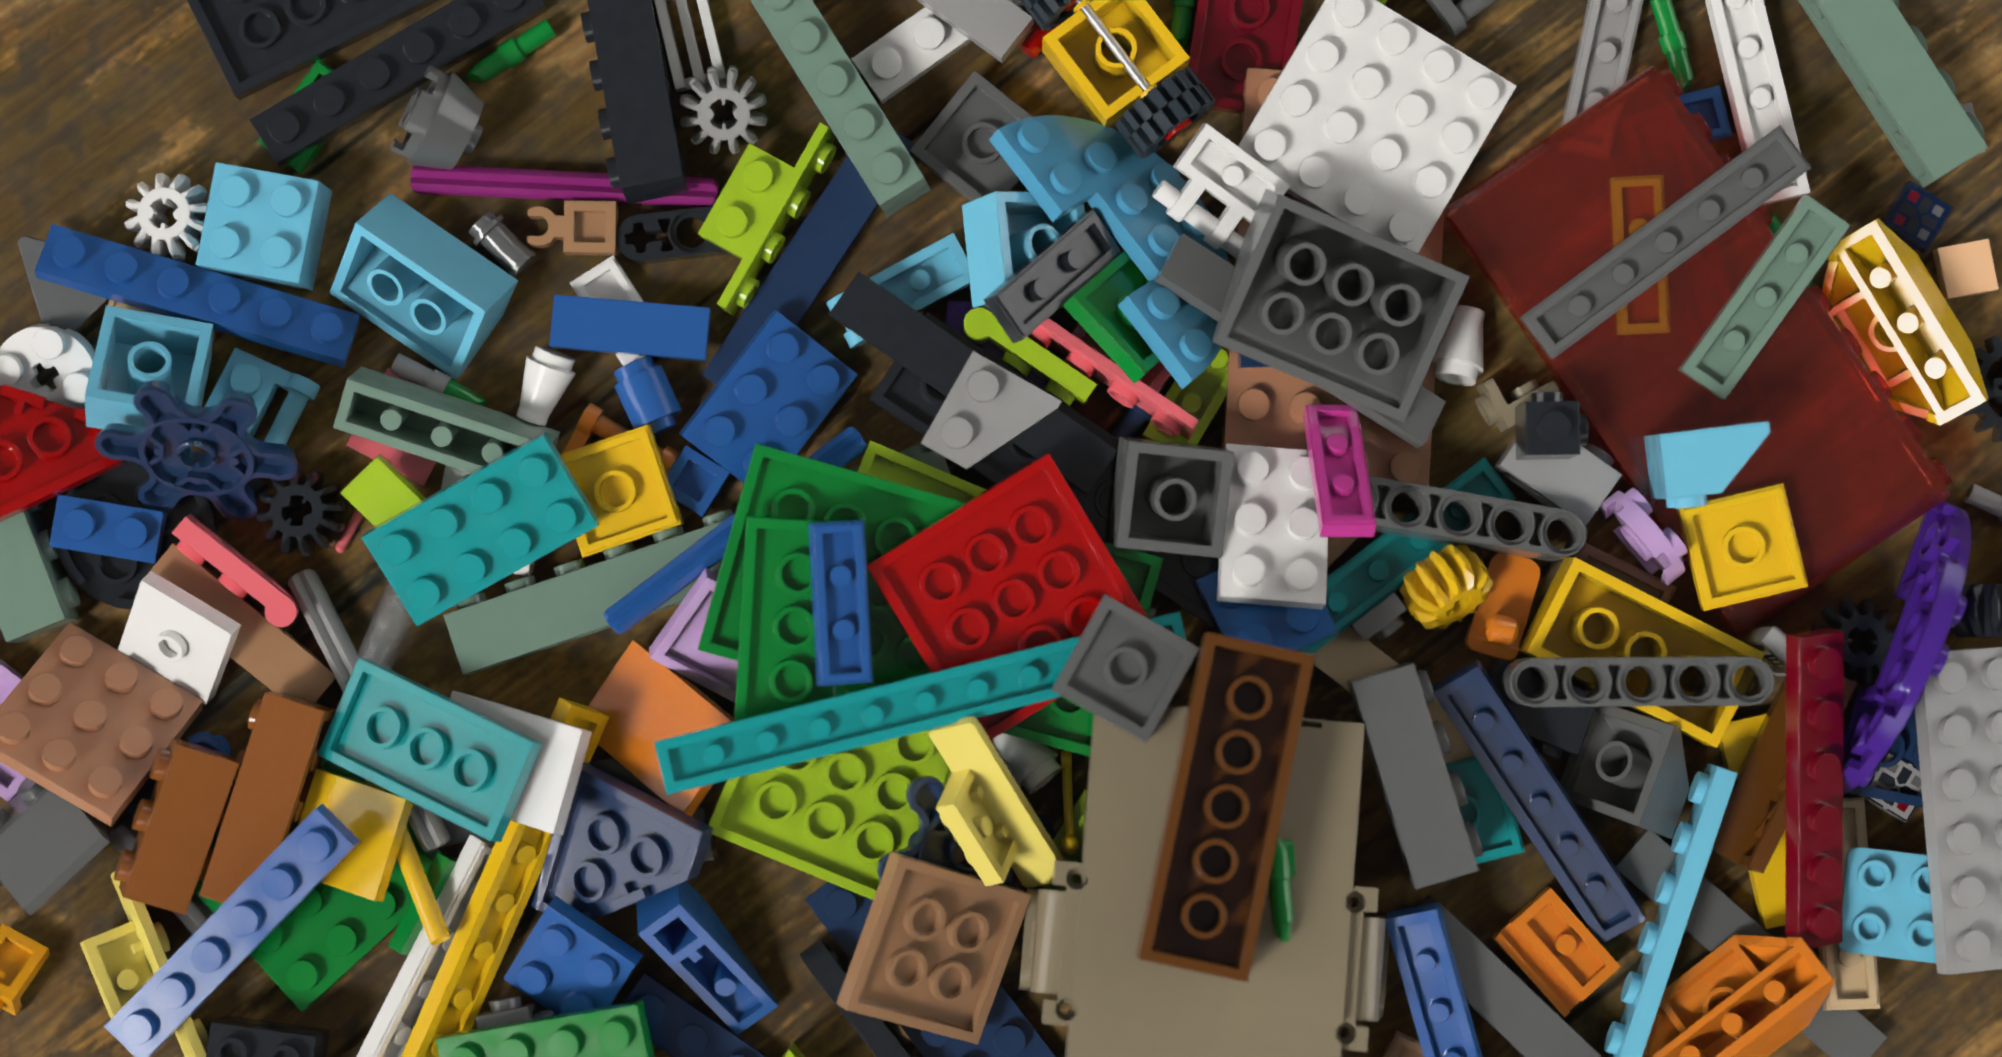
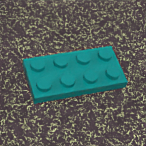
[361,431,600,626]
[317,658,543,842]

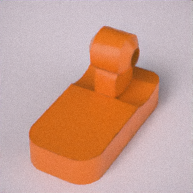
[1465,553,1540,660]

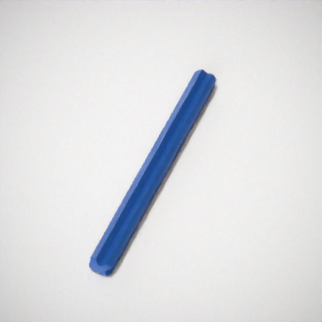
[604,427,867,634]

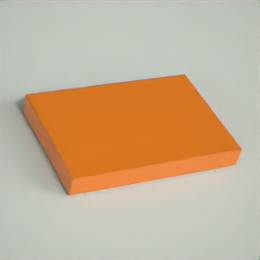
[588,640,734,816]

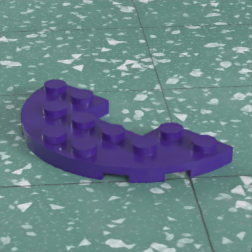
[1843,500,1971,795]

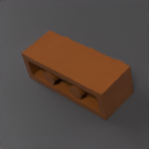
[114,737,239,915]

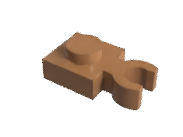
[527,201,619,256]

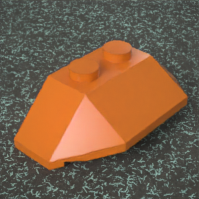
[1642,935,1836,1057]

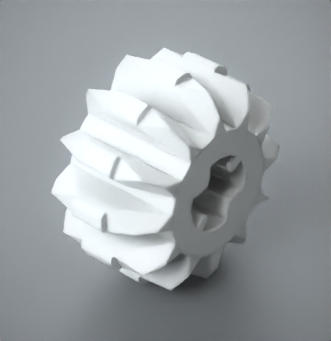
[124,173,208,261]

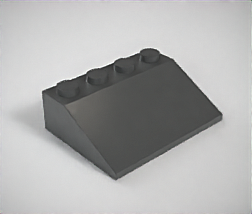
[1212,188,1470,422]

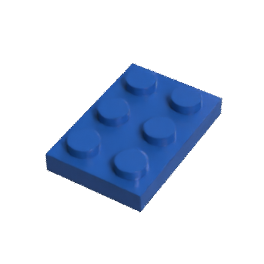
[679,310,858,483]

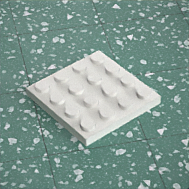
[1238,0,1516,254]

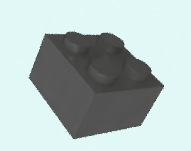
[1107,437,1234,558]

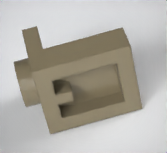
[1475,378,1560,433]

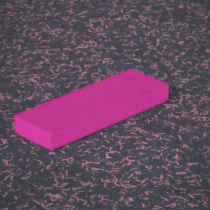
[1303,405,1376,537]

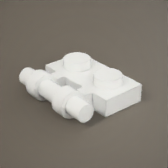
[1152,123,1291,258]

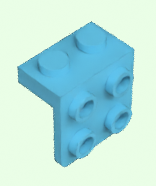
[1837,846,1936,964]

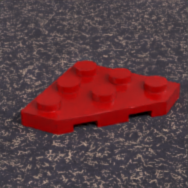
[0,384,124,522]

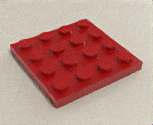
[867,453,1149,740]

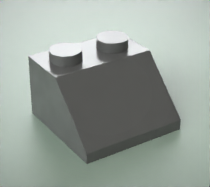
[0,777,110,915]

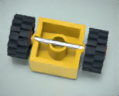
[1020,0,1216,159]

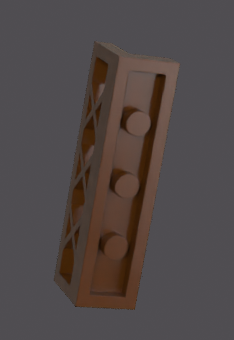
[1711,676,1858,874]

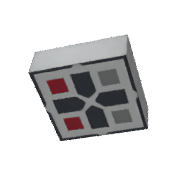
[1860,750,1922,822]

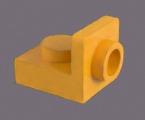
[0,924,50,1016]

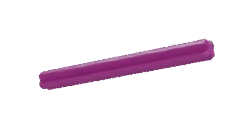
[410,165,719,207]

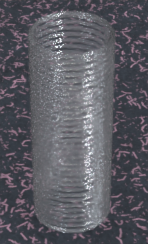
[356,581,412,669]

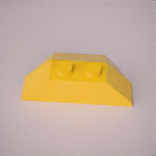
[1818,218,1989,426]

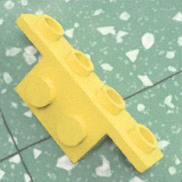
[929,716,1065,888]
[80,871,209,1057]

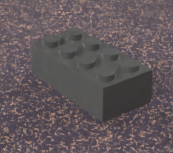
[1347,662,1484,889]

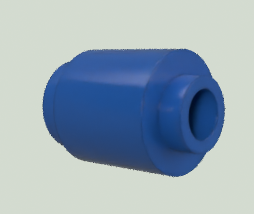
[614,356,683,436]

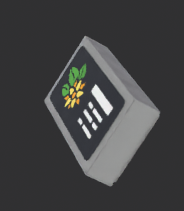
[1738,627,1786,676]

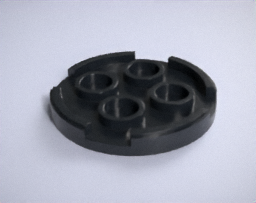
[57,460,218,610]

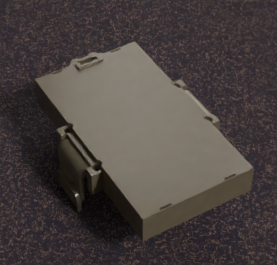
[1018,706,1389,1057]

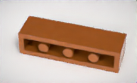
[199,692,336,903]

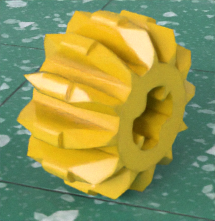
[1399,544,1493,629]

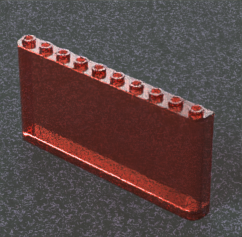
[1442,66,1953,639]

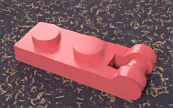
[172,514,300,627]

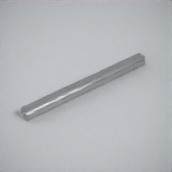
[288,569,450,852]

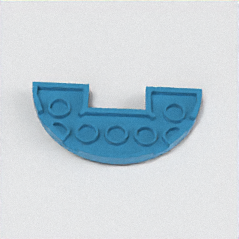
[989,115,1229,389]

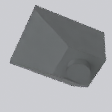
[1560,706,1690,839]

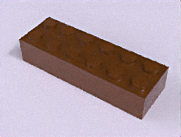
[1136,632,1315,983]

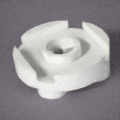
[0,324,95,409]

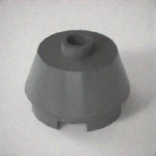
[389,66,484,170]

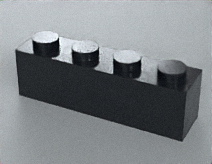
[581,0,689,204]

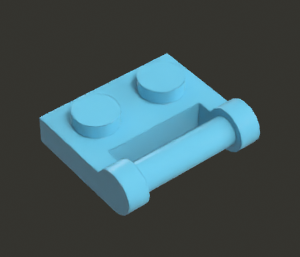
[194,348,321,479]

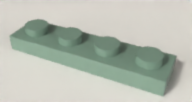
[1678,195,1851,400]

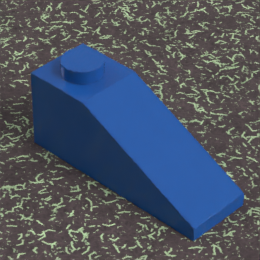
[636,881,778,1035]

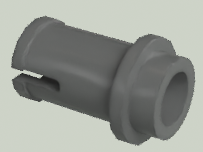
[469,211,536,277]

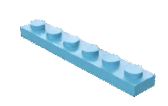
[1604,763,1738,1057]

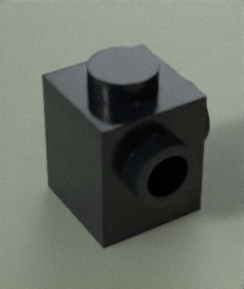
[1515,392,1588,460]

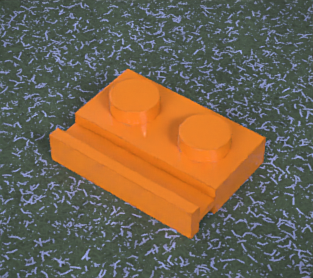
[1491,886,1621,1017]

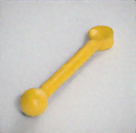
[1060,750,1080,855]

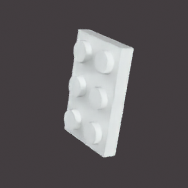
[1217,444,1328,609]

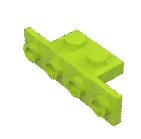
[698,123,836,316]

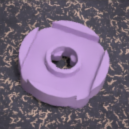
[1600,488,1688,586]

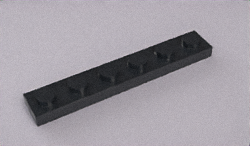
[250,0,547,168]

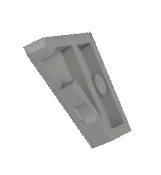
[921,351,1062,469]

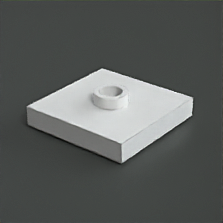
[118,571,241,705]

